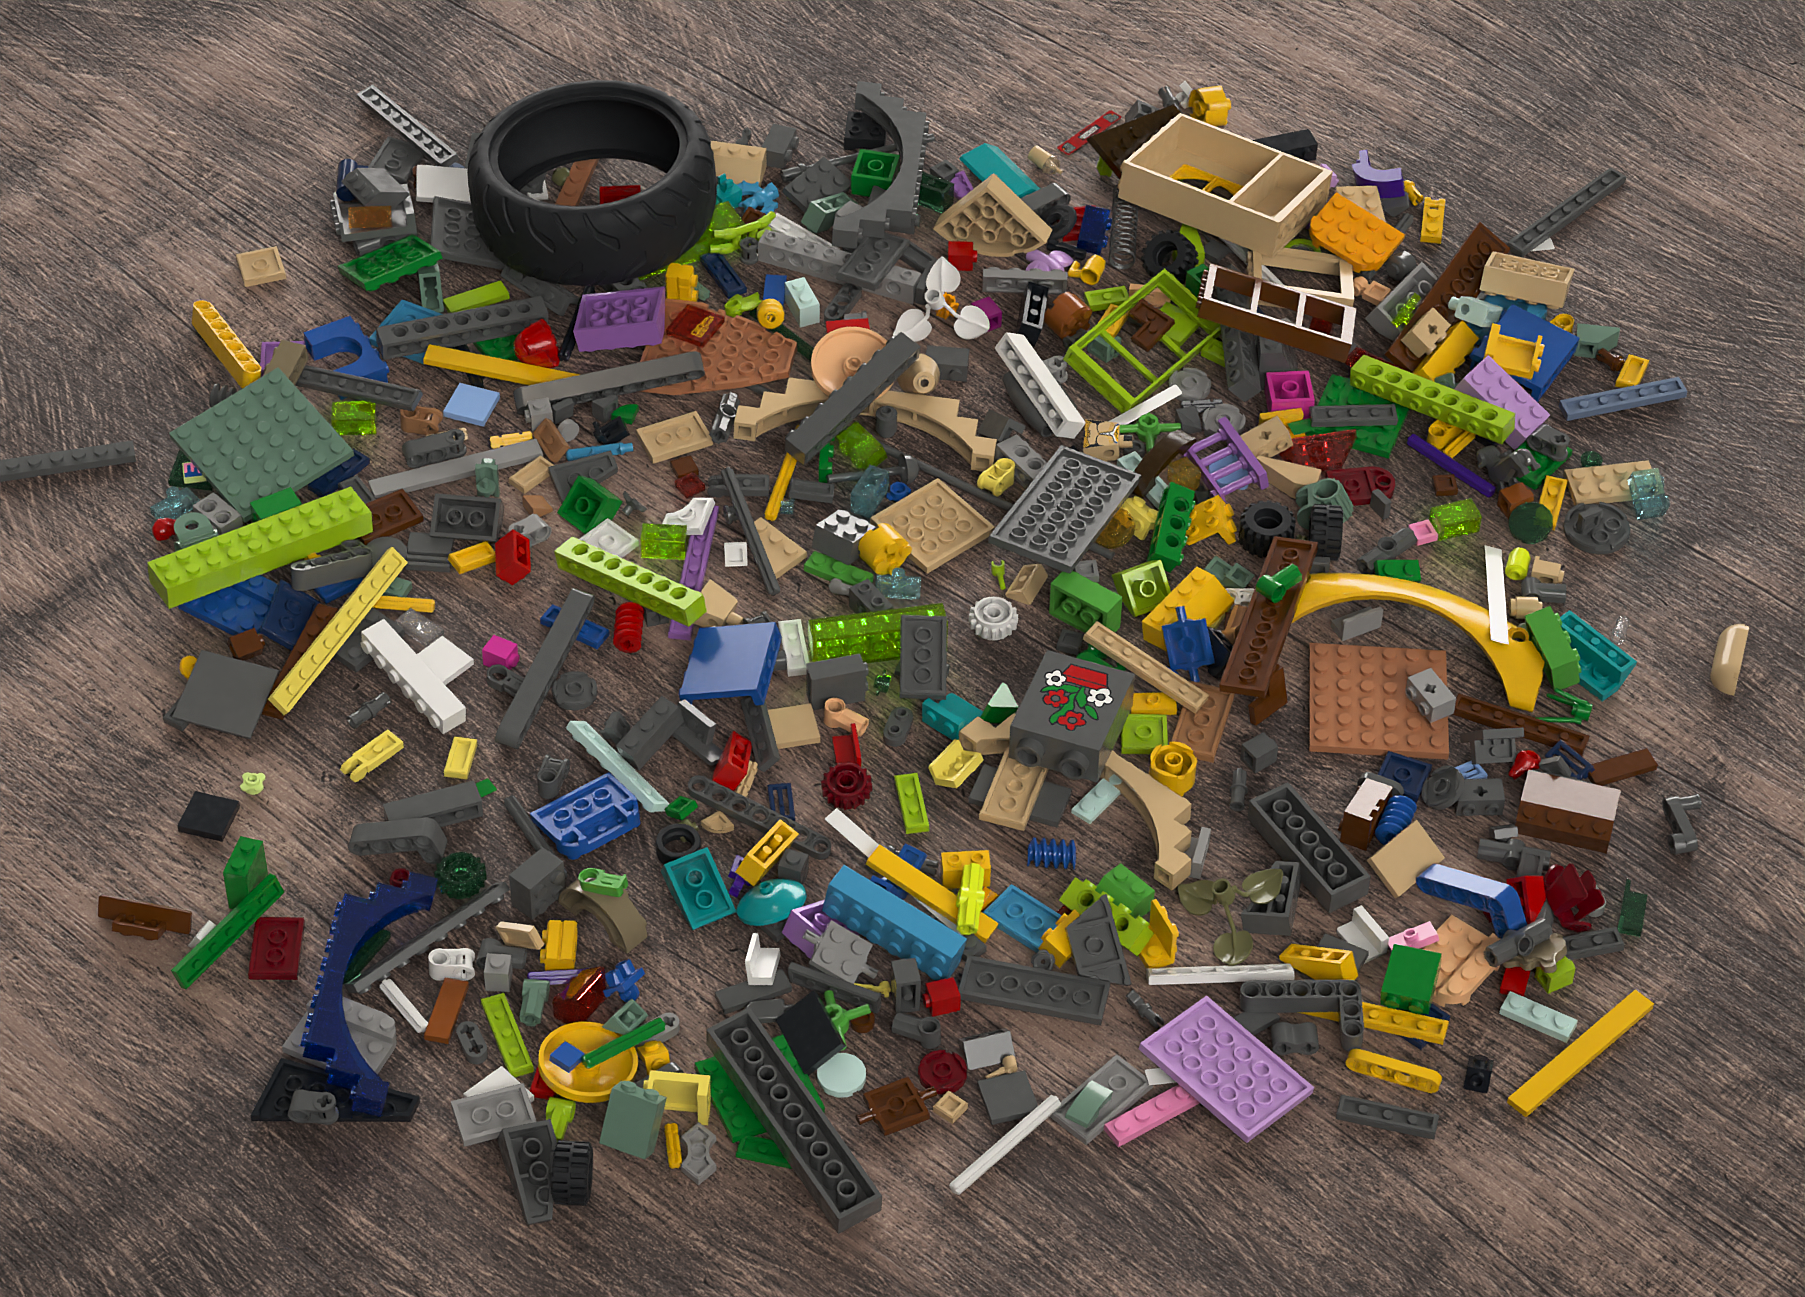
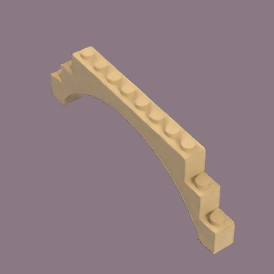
[734,378,997,471]
[959,713,1192,890]

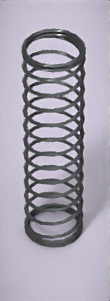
[1109,184,1139,269]

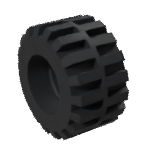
[1141,230,1199,284]
[1238,500,1296,558]
[1308,504,1343,561]
[551,1140,593,1206]

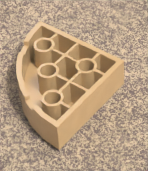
[933,173,1052,257]

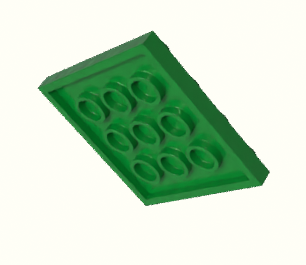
[338,234,443,291]
[1306,374,1410,459]
[694,1035,825,1143]

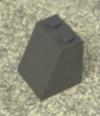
[1256,336,1298,390]

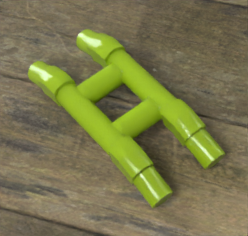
[709,211,776,254]

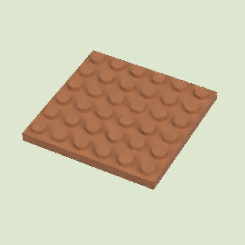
[1309,643,1449,760]

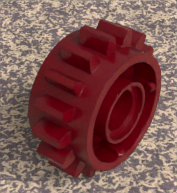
[821,762,872,810]

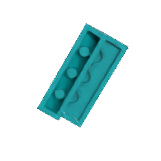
[959,143,1040,199]
[1560,610,1637,702]

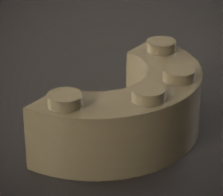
[559,878,647,954]

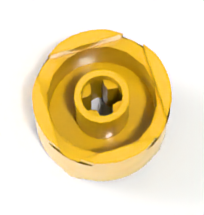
[1188,85,1231,127]
[858,523,912,575]
[1149,742,1197,797]

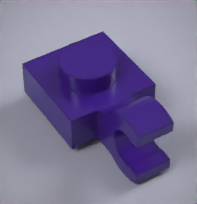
[728,855,750,897]

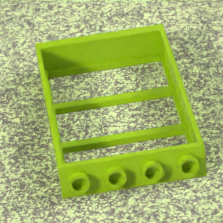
[1063,268,1221,414]

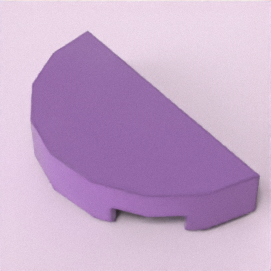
[950,170,973,200]

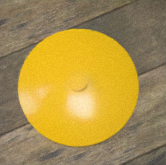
[538,1022,638,1103]

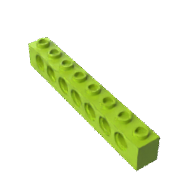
[1350,354,1516,444]
[554,536,707,627]

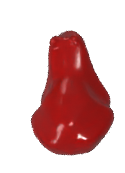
[152,518,188,541]
[1508,750,1541,780]

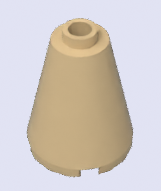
[897,354,940,395]

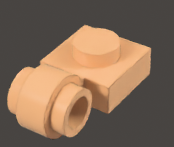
[1353,276,1391,306]

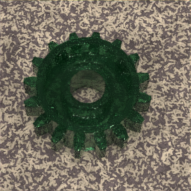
[434,852,487,899]

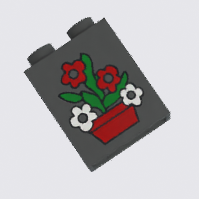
[1009,650,1135,782]

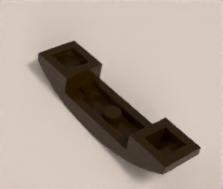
[1132,429,1196,499]

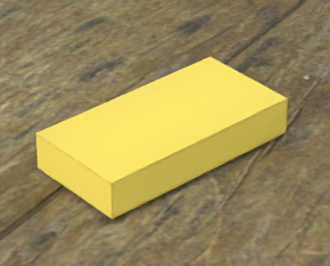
[444,737,477,779]

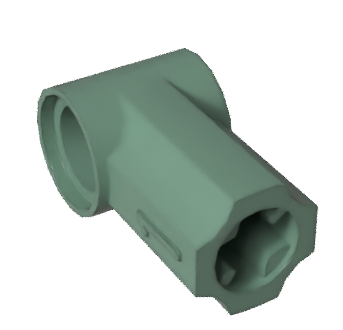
[519,979,550,1027]

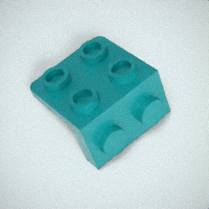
[922,693,983,740]

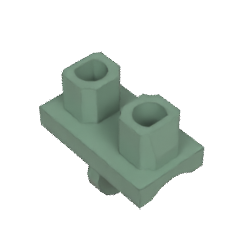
[475,458,500,498]

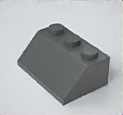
[341,168,410,222]
[430,493,504,542]

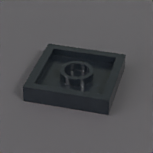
[177,791,240,842]

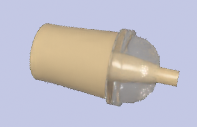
[1028,145,1063,174]

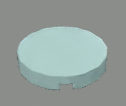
[817,1053,866,1098]

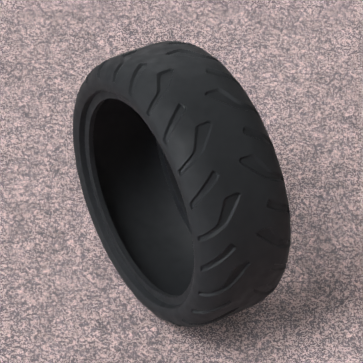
[467,80,717,286]

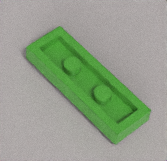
[804,551,874,586]

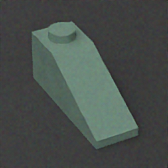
[801,192,858,234]

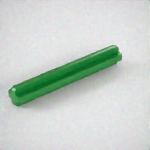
[581,1017,666,1069]

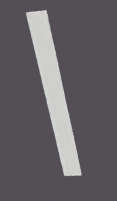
[1485,545,1509,645]
[825,808,963,936]

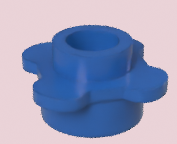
[886,482,911,502]

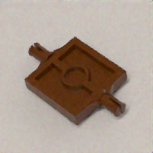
[856,1077,937,1136]

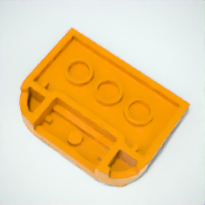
[1309,192,1405,273]

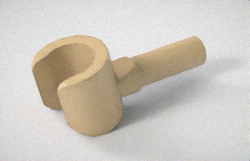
[985,1055,1018,1079]

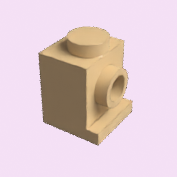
[1531,556,1565,584]

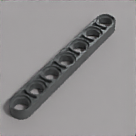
[688,775,831,860]

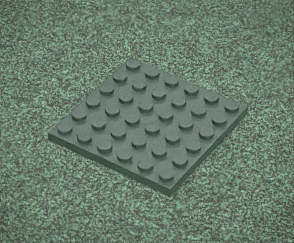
[169,368,354,523]

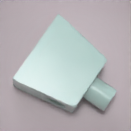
[1448,296,1503,327]

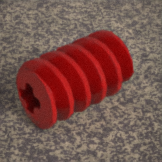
[613,602,644,653]

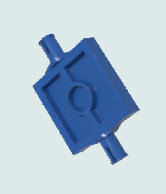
[1162,606,1215,682]

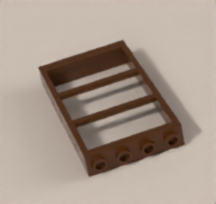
[1195,263,1356,363]

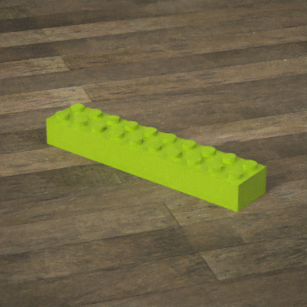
[147,487,373,609]

